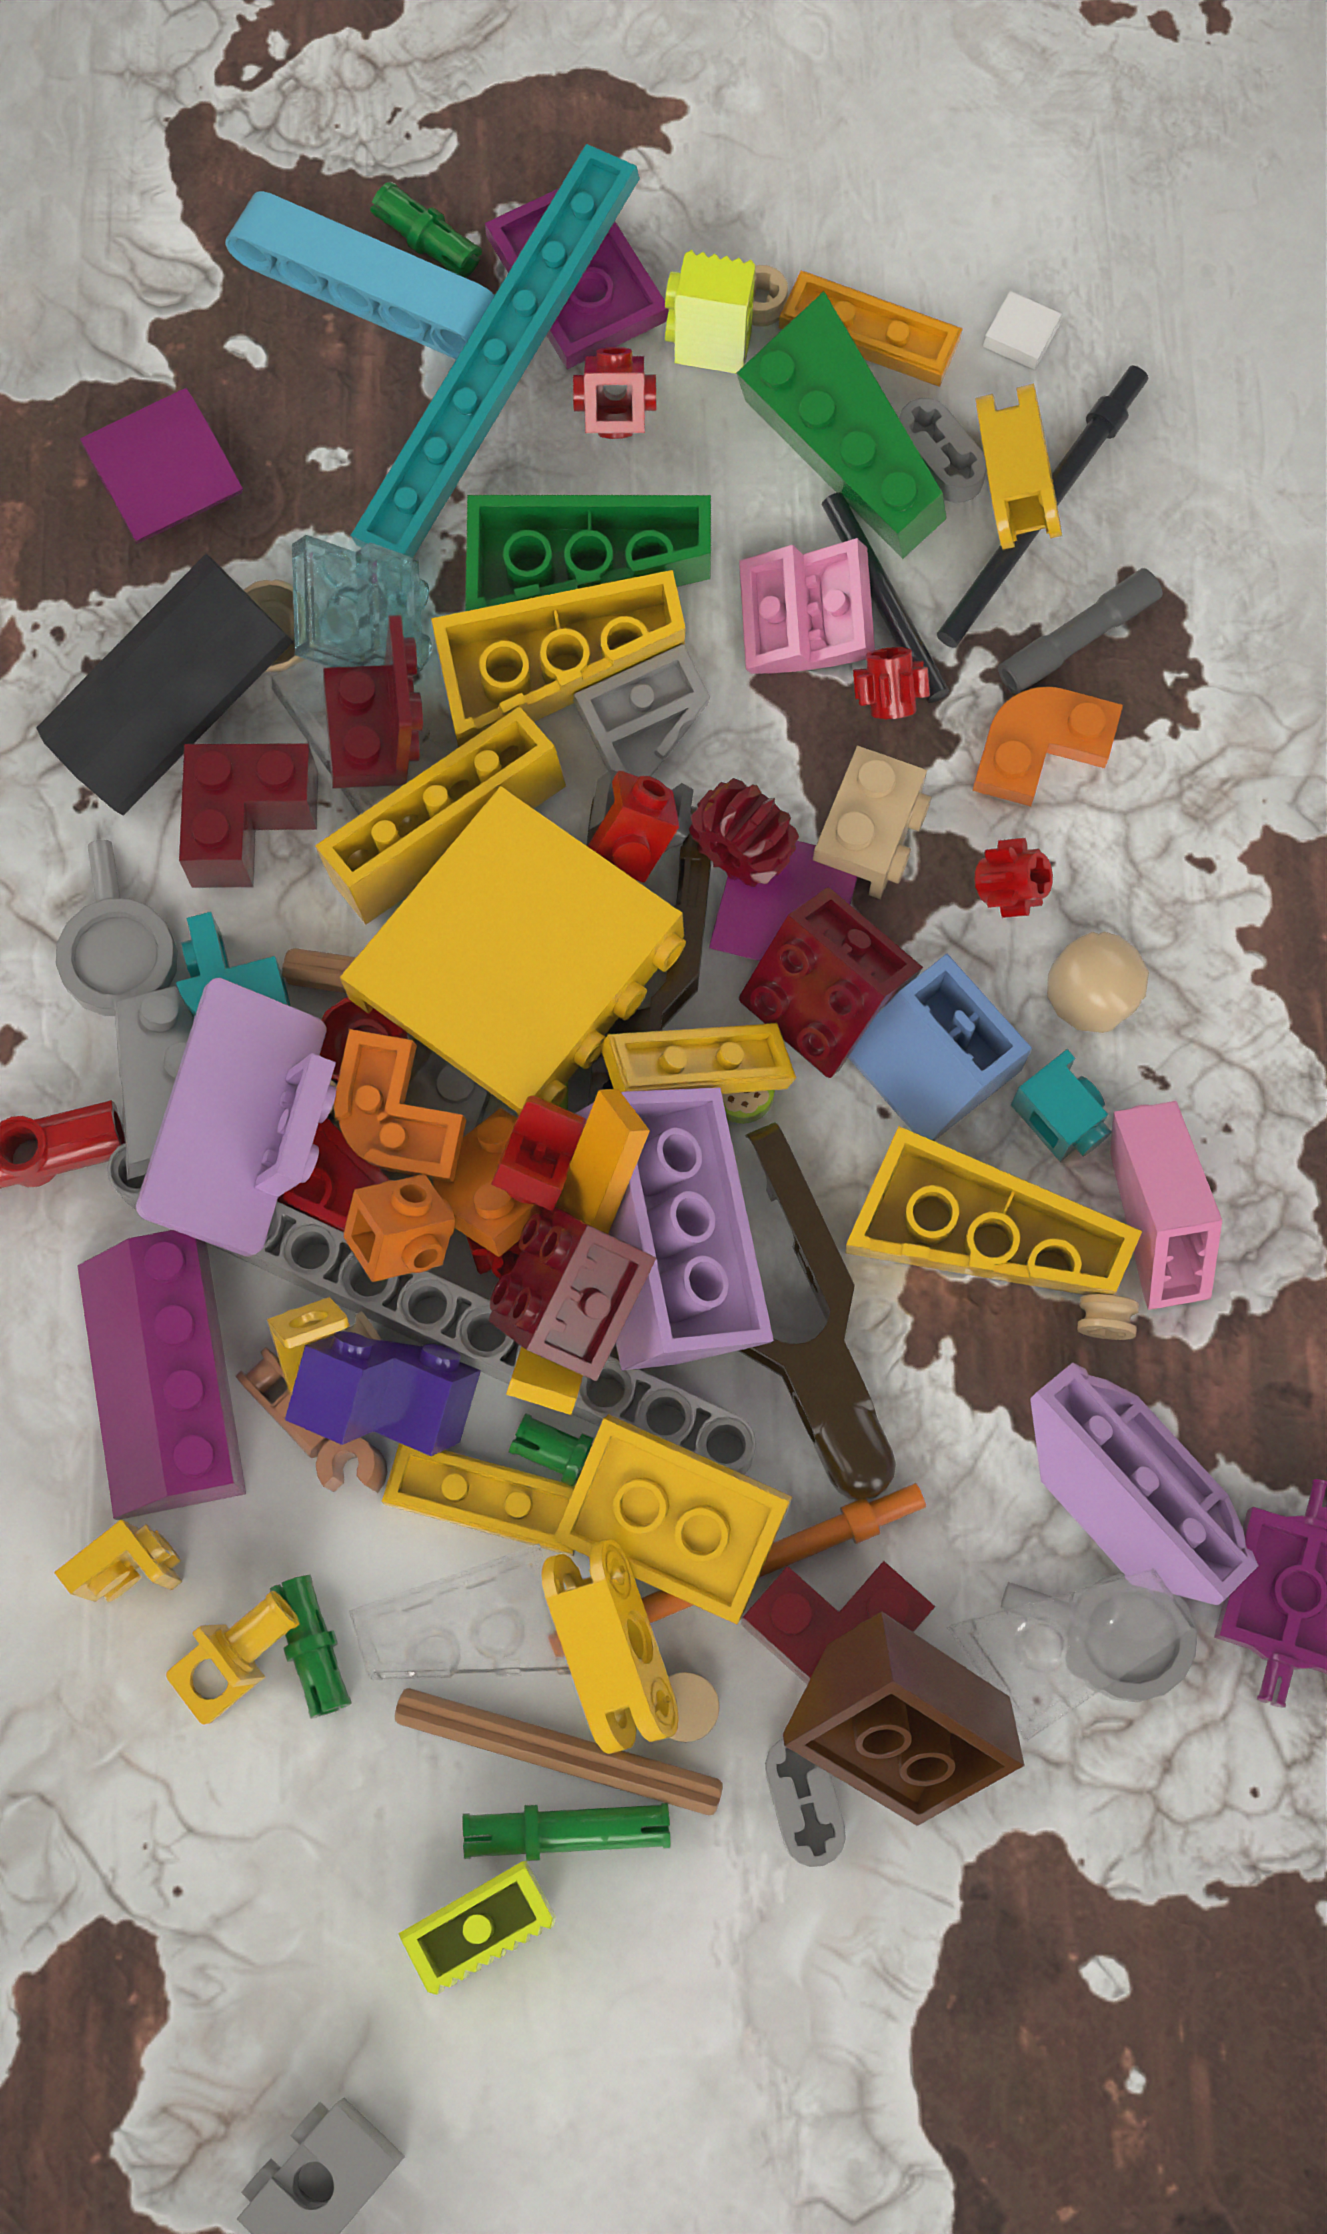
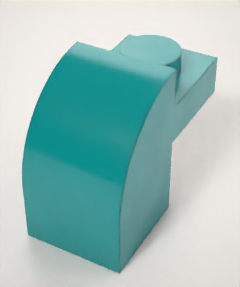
[176,912,291,1019]

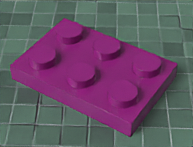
[485,188,669,370]

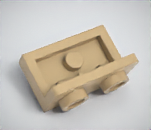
[813,745,932,899]

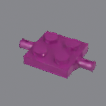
[1214,1479,1327,1708]

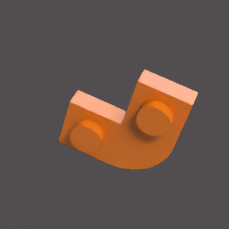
[972,687,1123,807]
[334,1029,467,1183]
[433,1108,543,1257]

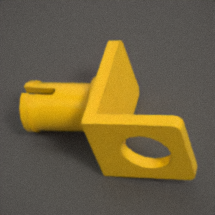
[267,1297,350,1396]
[166,1591,300,1725]

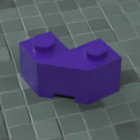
[285,1331,481,1456]

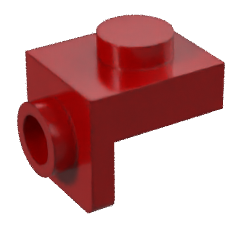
[587,770,679,883]
[491,1096,587,1211]

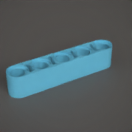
[225,191,495,359]

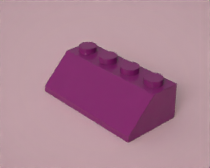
[77,1230,246,1520]

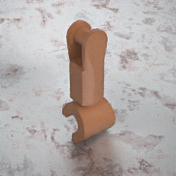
[236,1347,388,1493]

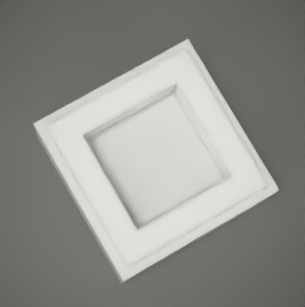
[983,290,1062,370]

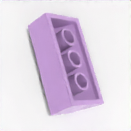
[575,1088,774,1371]

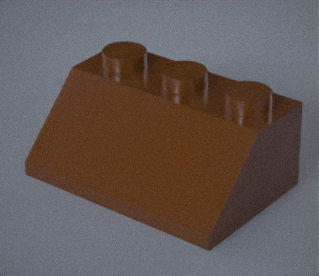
[783,1611,1025,1826]

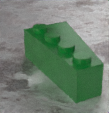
[736,291,947,559]
[465,495,711,611]

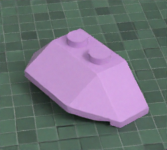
[1030,1363,1258,1605]

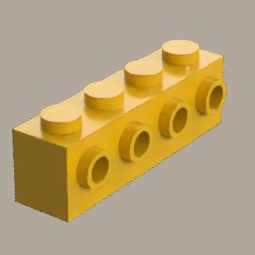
[315,706,566,925]

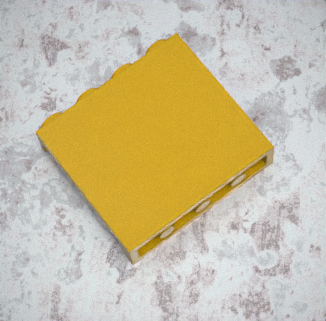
[340,786,686,1116]

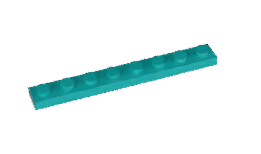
[350,144,640,570]

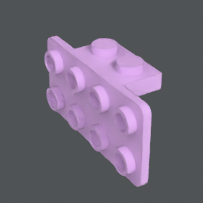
[136,978,336,1257]

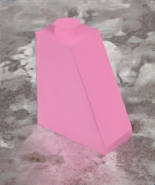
[1110,1101,1222,1310]

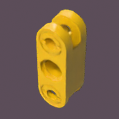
[975,383,1062,550]
[541,1539,679,1754]

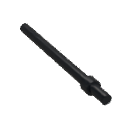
[937,365,1149,648]

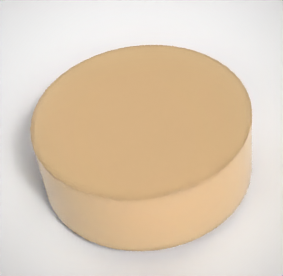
[668,1672,719,1743]

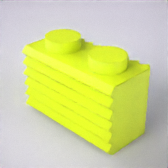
[665,249,756,374]
[398,1861,556,1995]

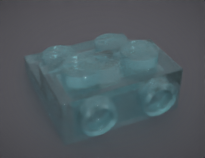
[292,535,432,673]

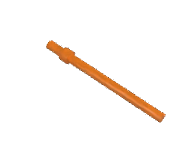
[548,1483,926,1662]

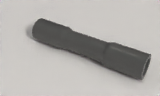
[998,568,1163,695]

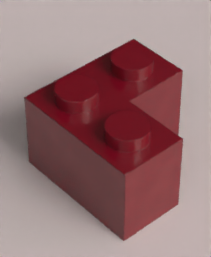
[179,743,318,888]
[741,1561,936,1684]

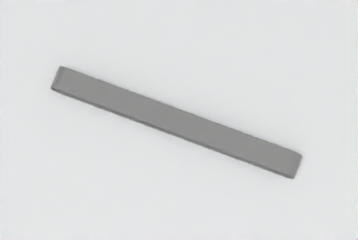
[107,1143,756,1475]

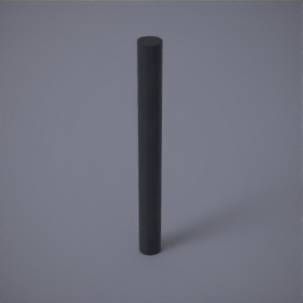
[822,492,950,703]

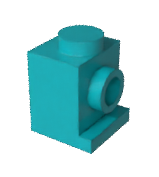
[1011,1049,1112,1162]

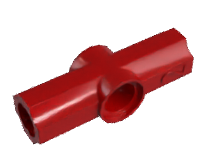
[0,1100,126,1189]

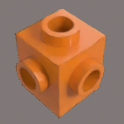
[343,1174,455,1282]

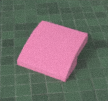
[739,538,875,674]

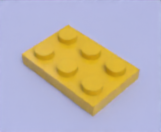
[553,1414,793,1625]

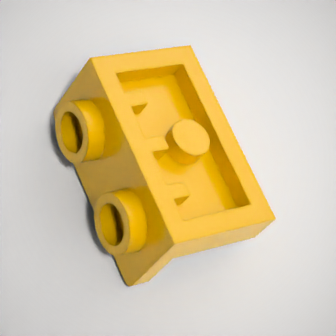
[54,1519,182,1602]

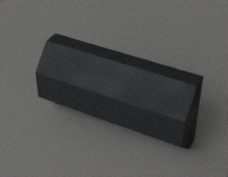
[36,554,294,816]

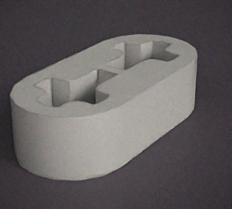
[899,398,987,503]
[765,1739,846,1867]

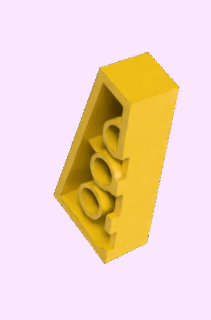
[431,570,686,748]
[845,1126,1142,1295]

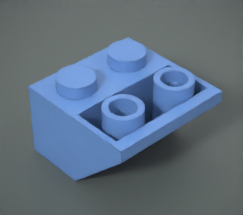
[848,954,1032,1141]

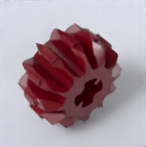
[688,778,799,887]

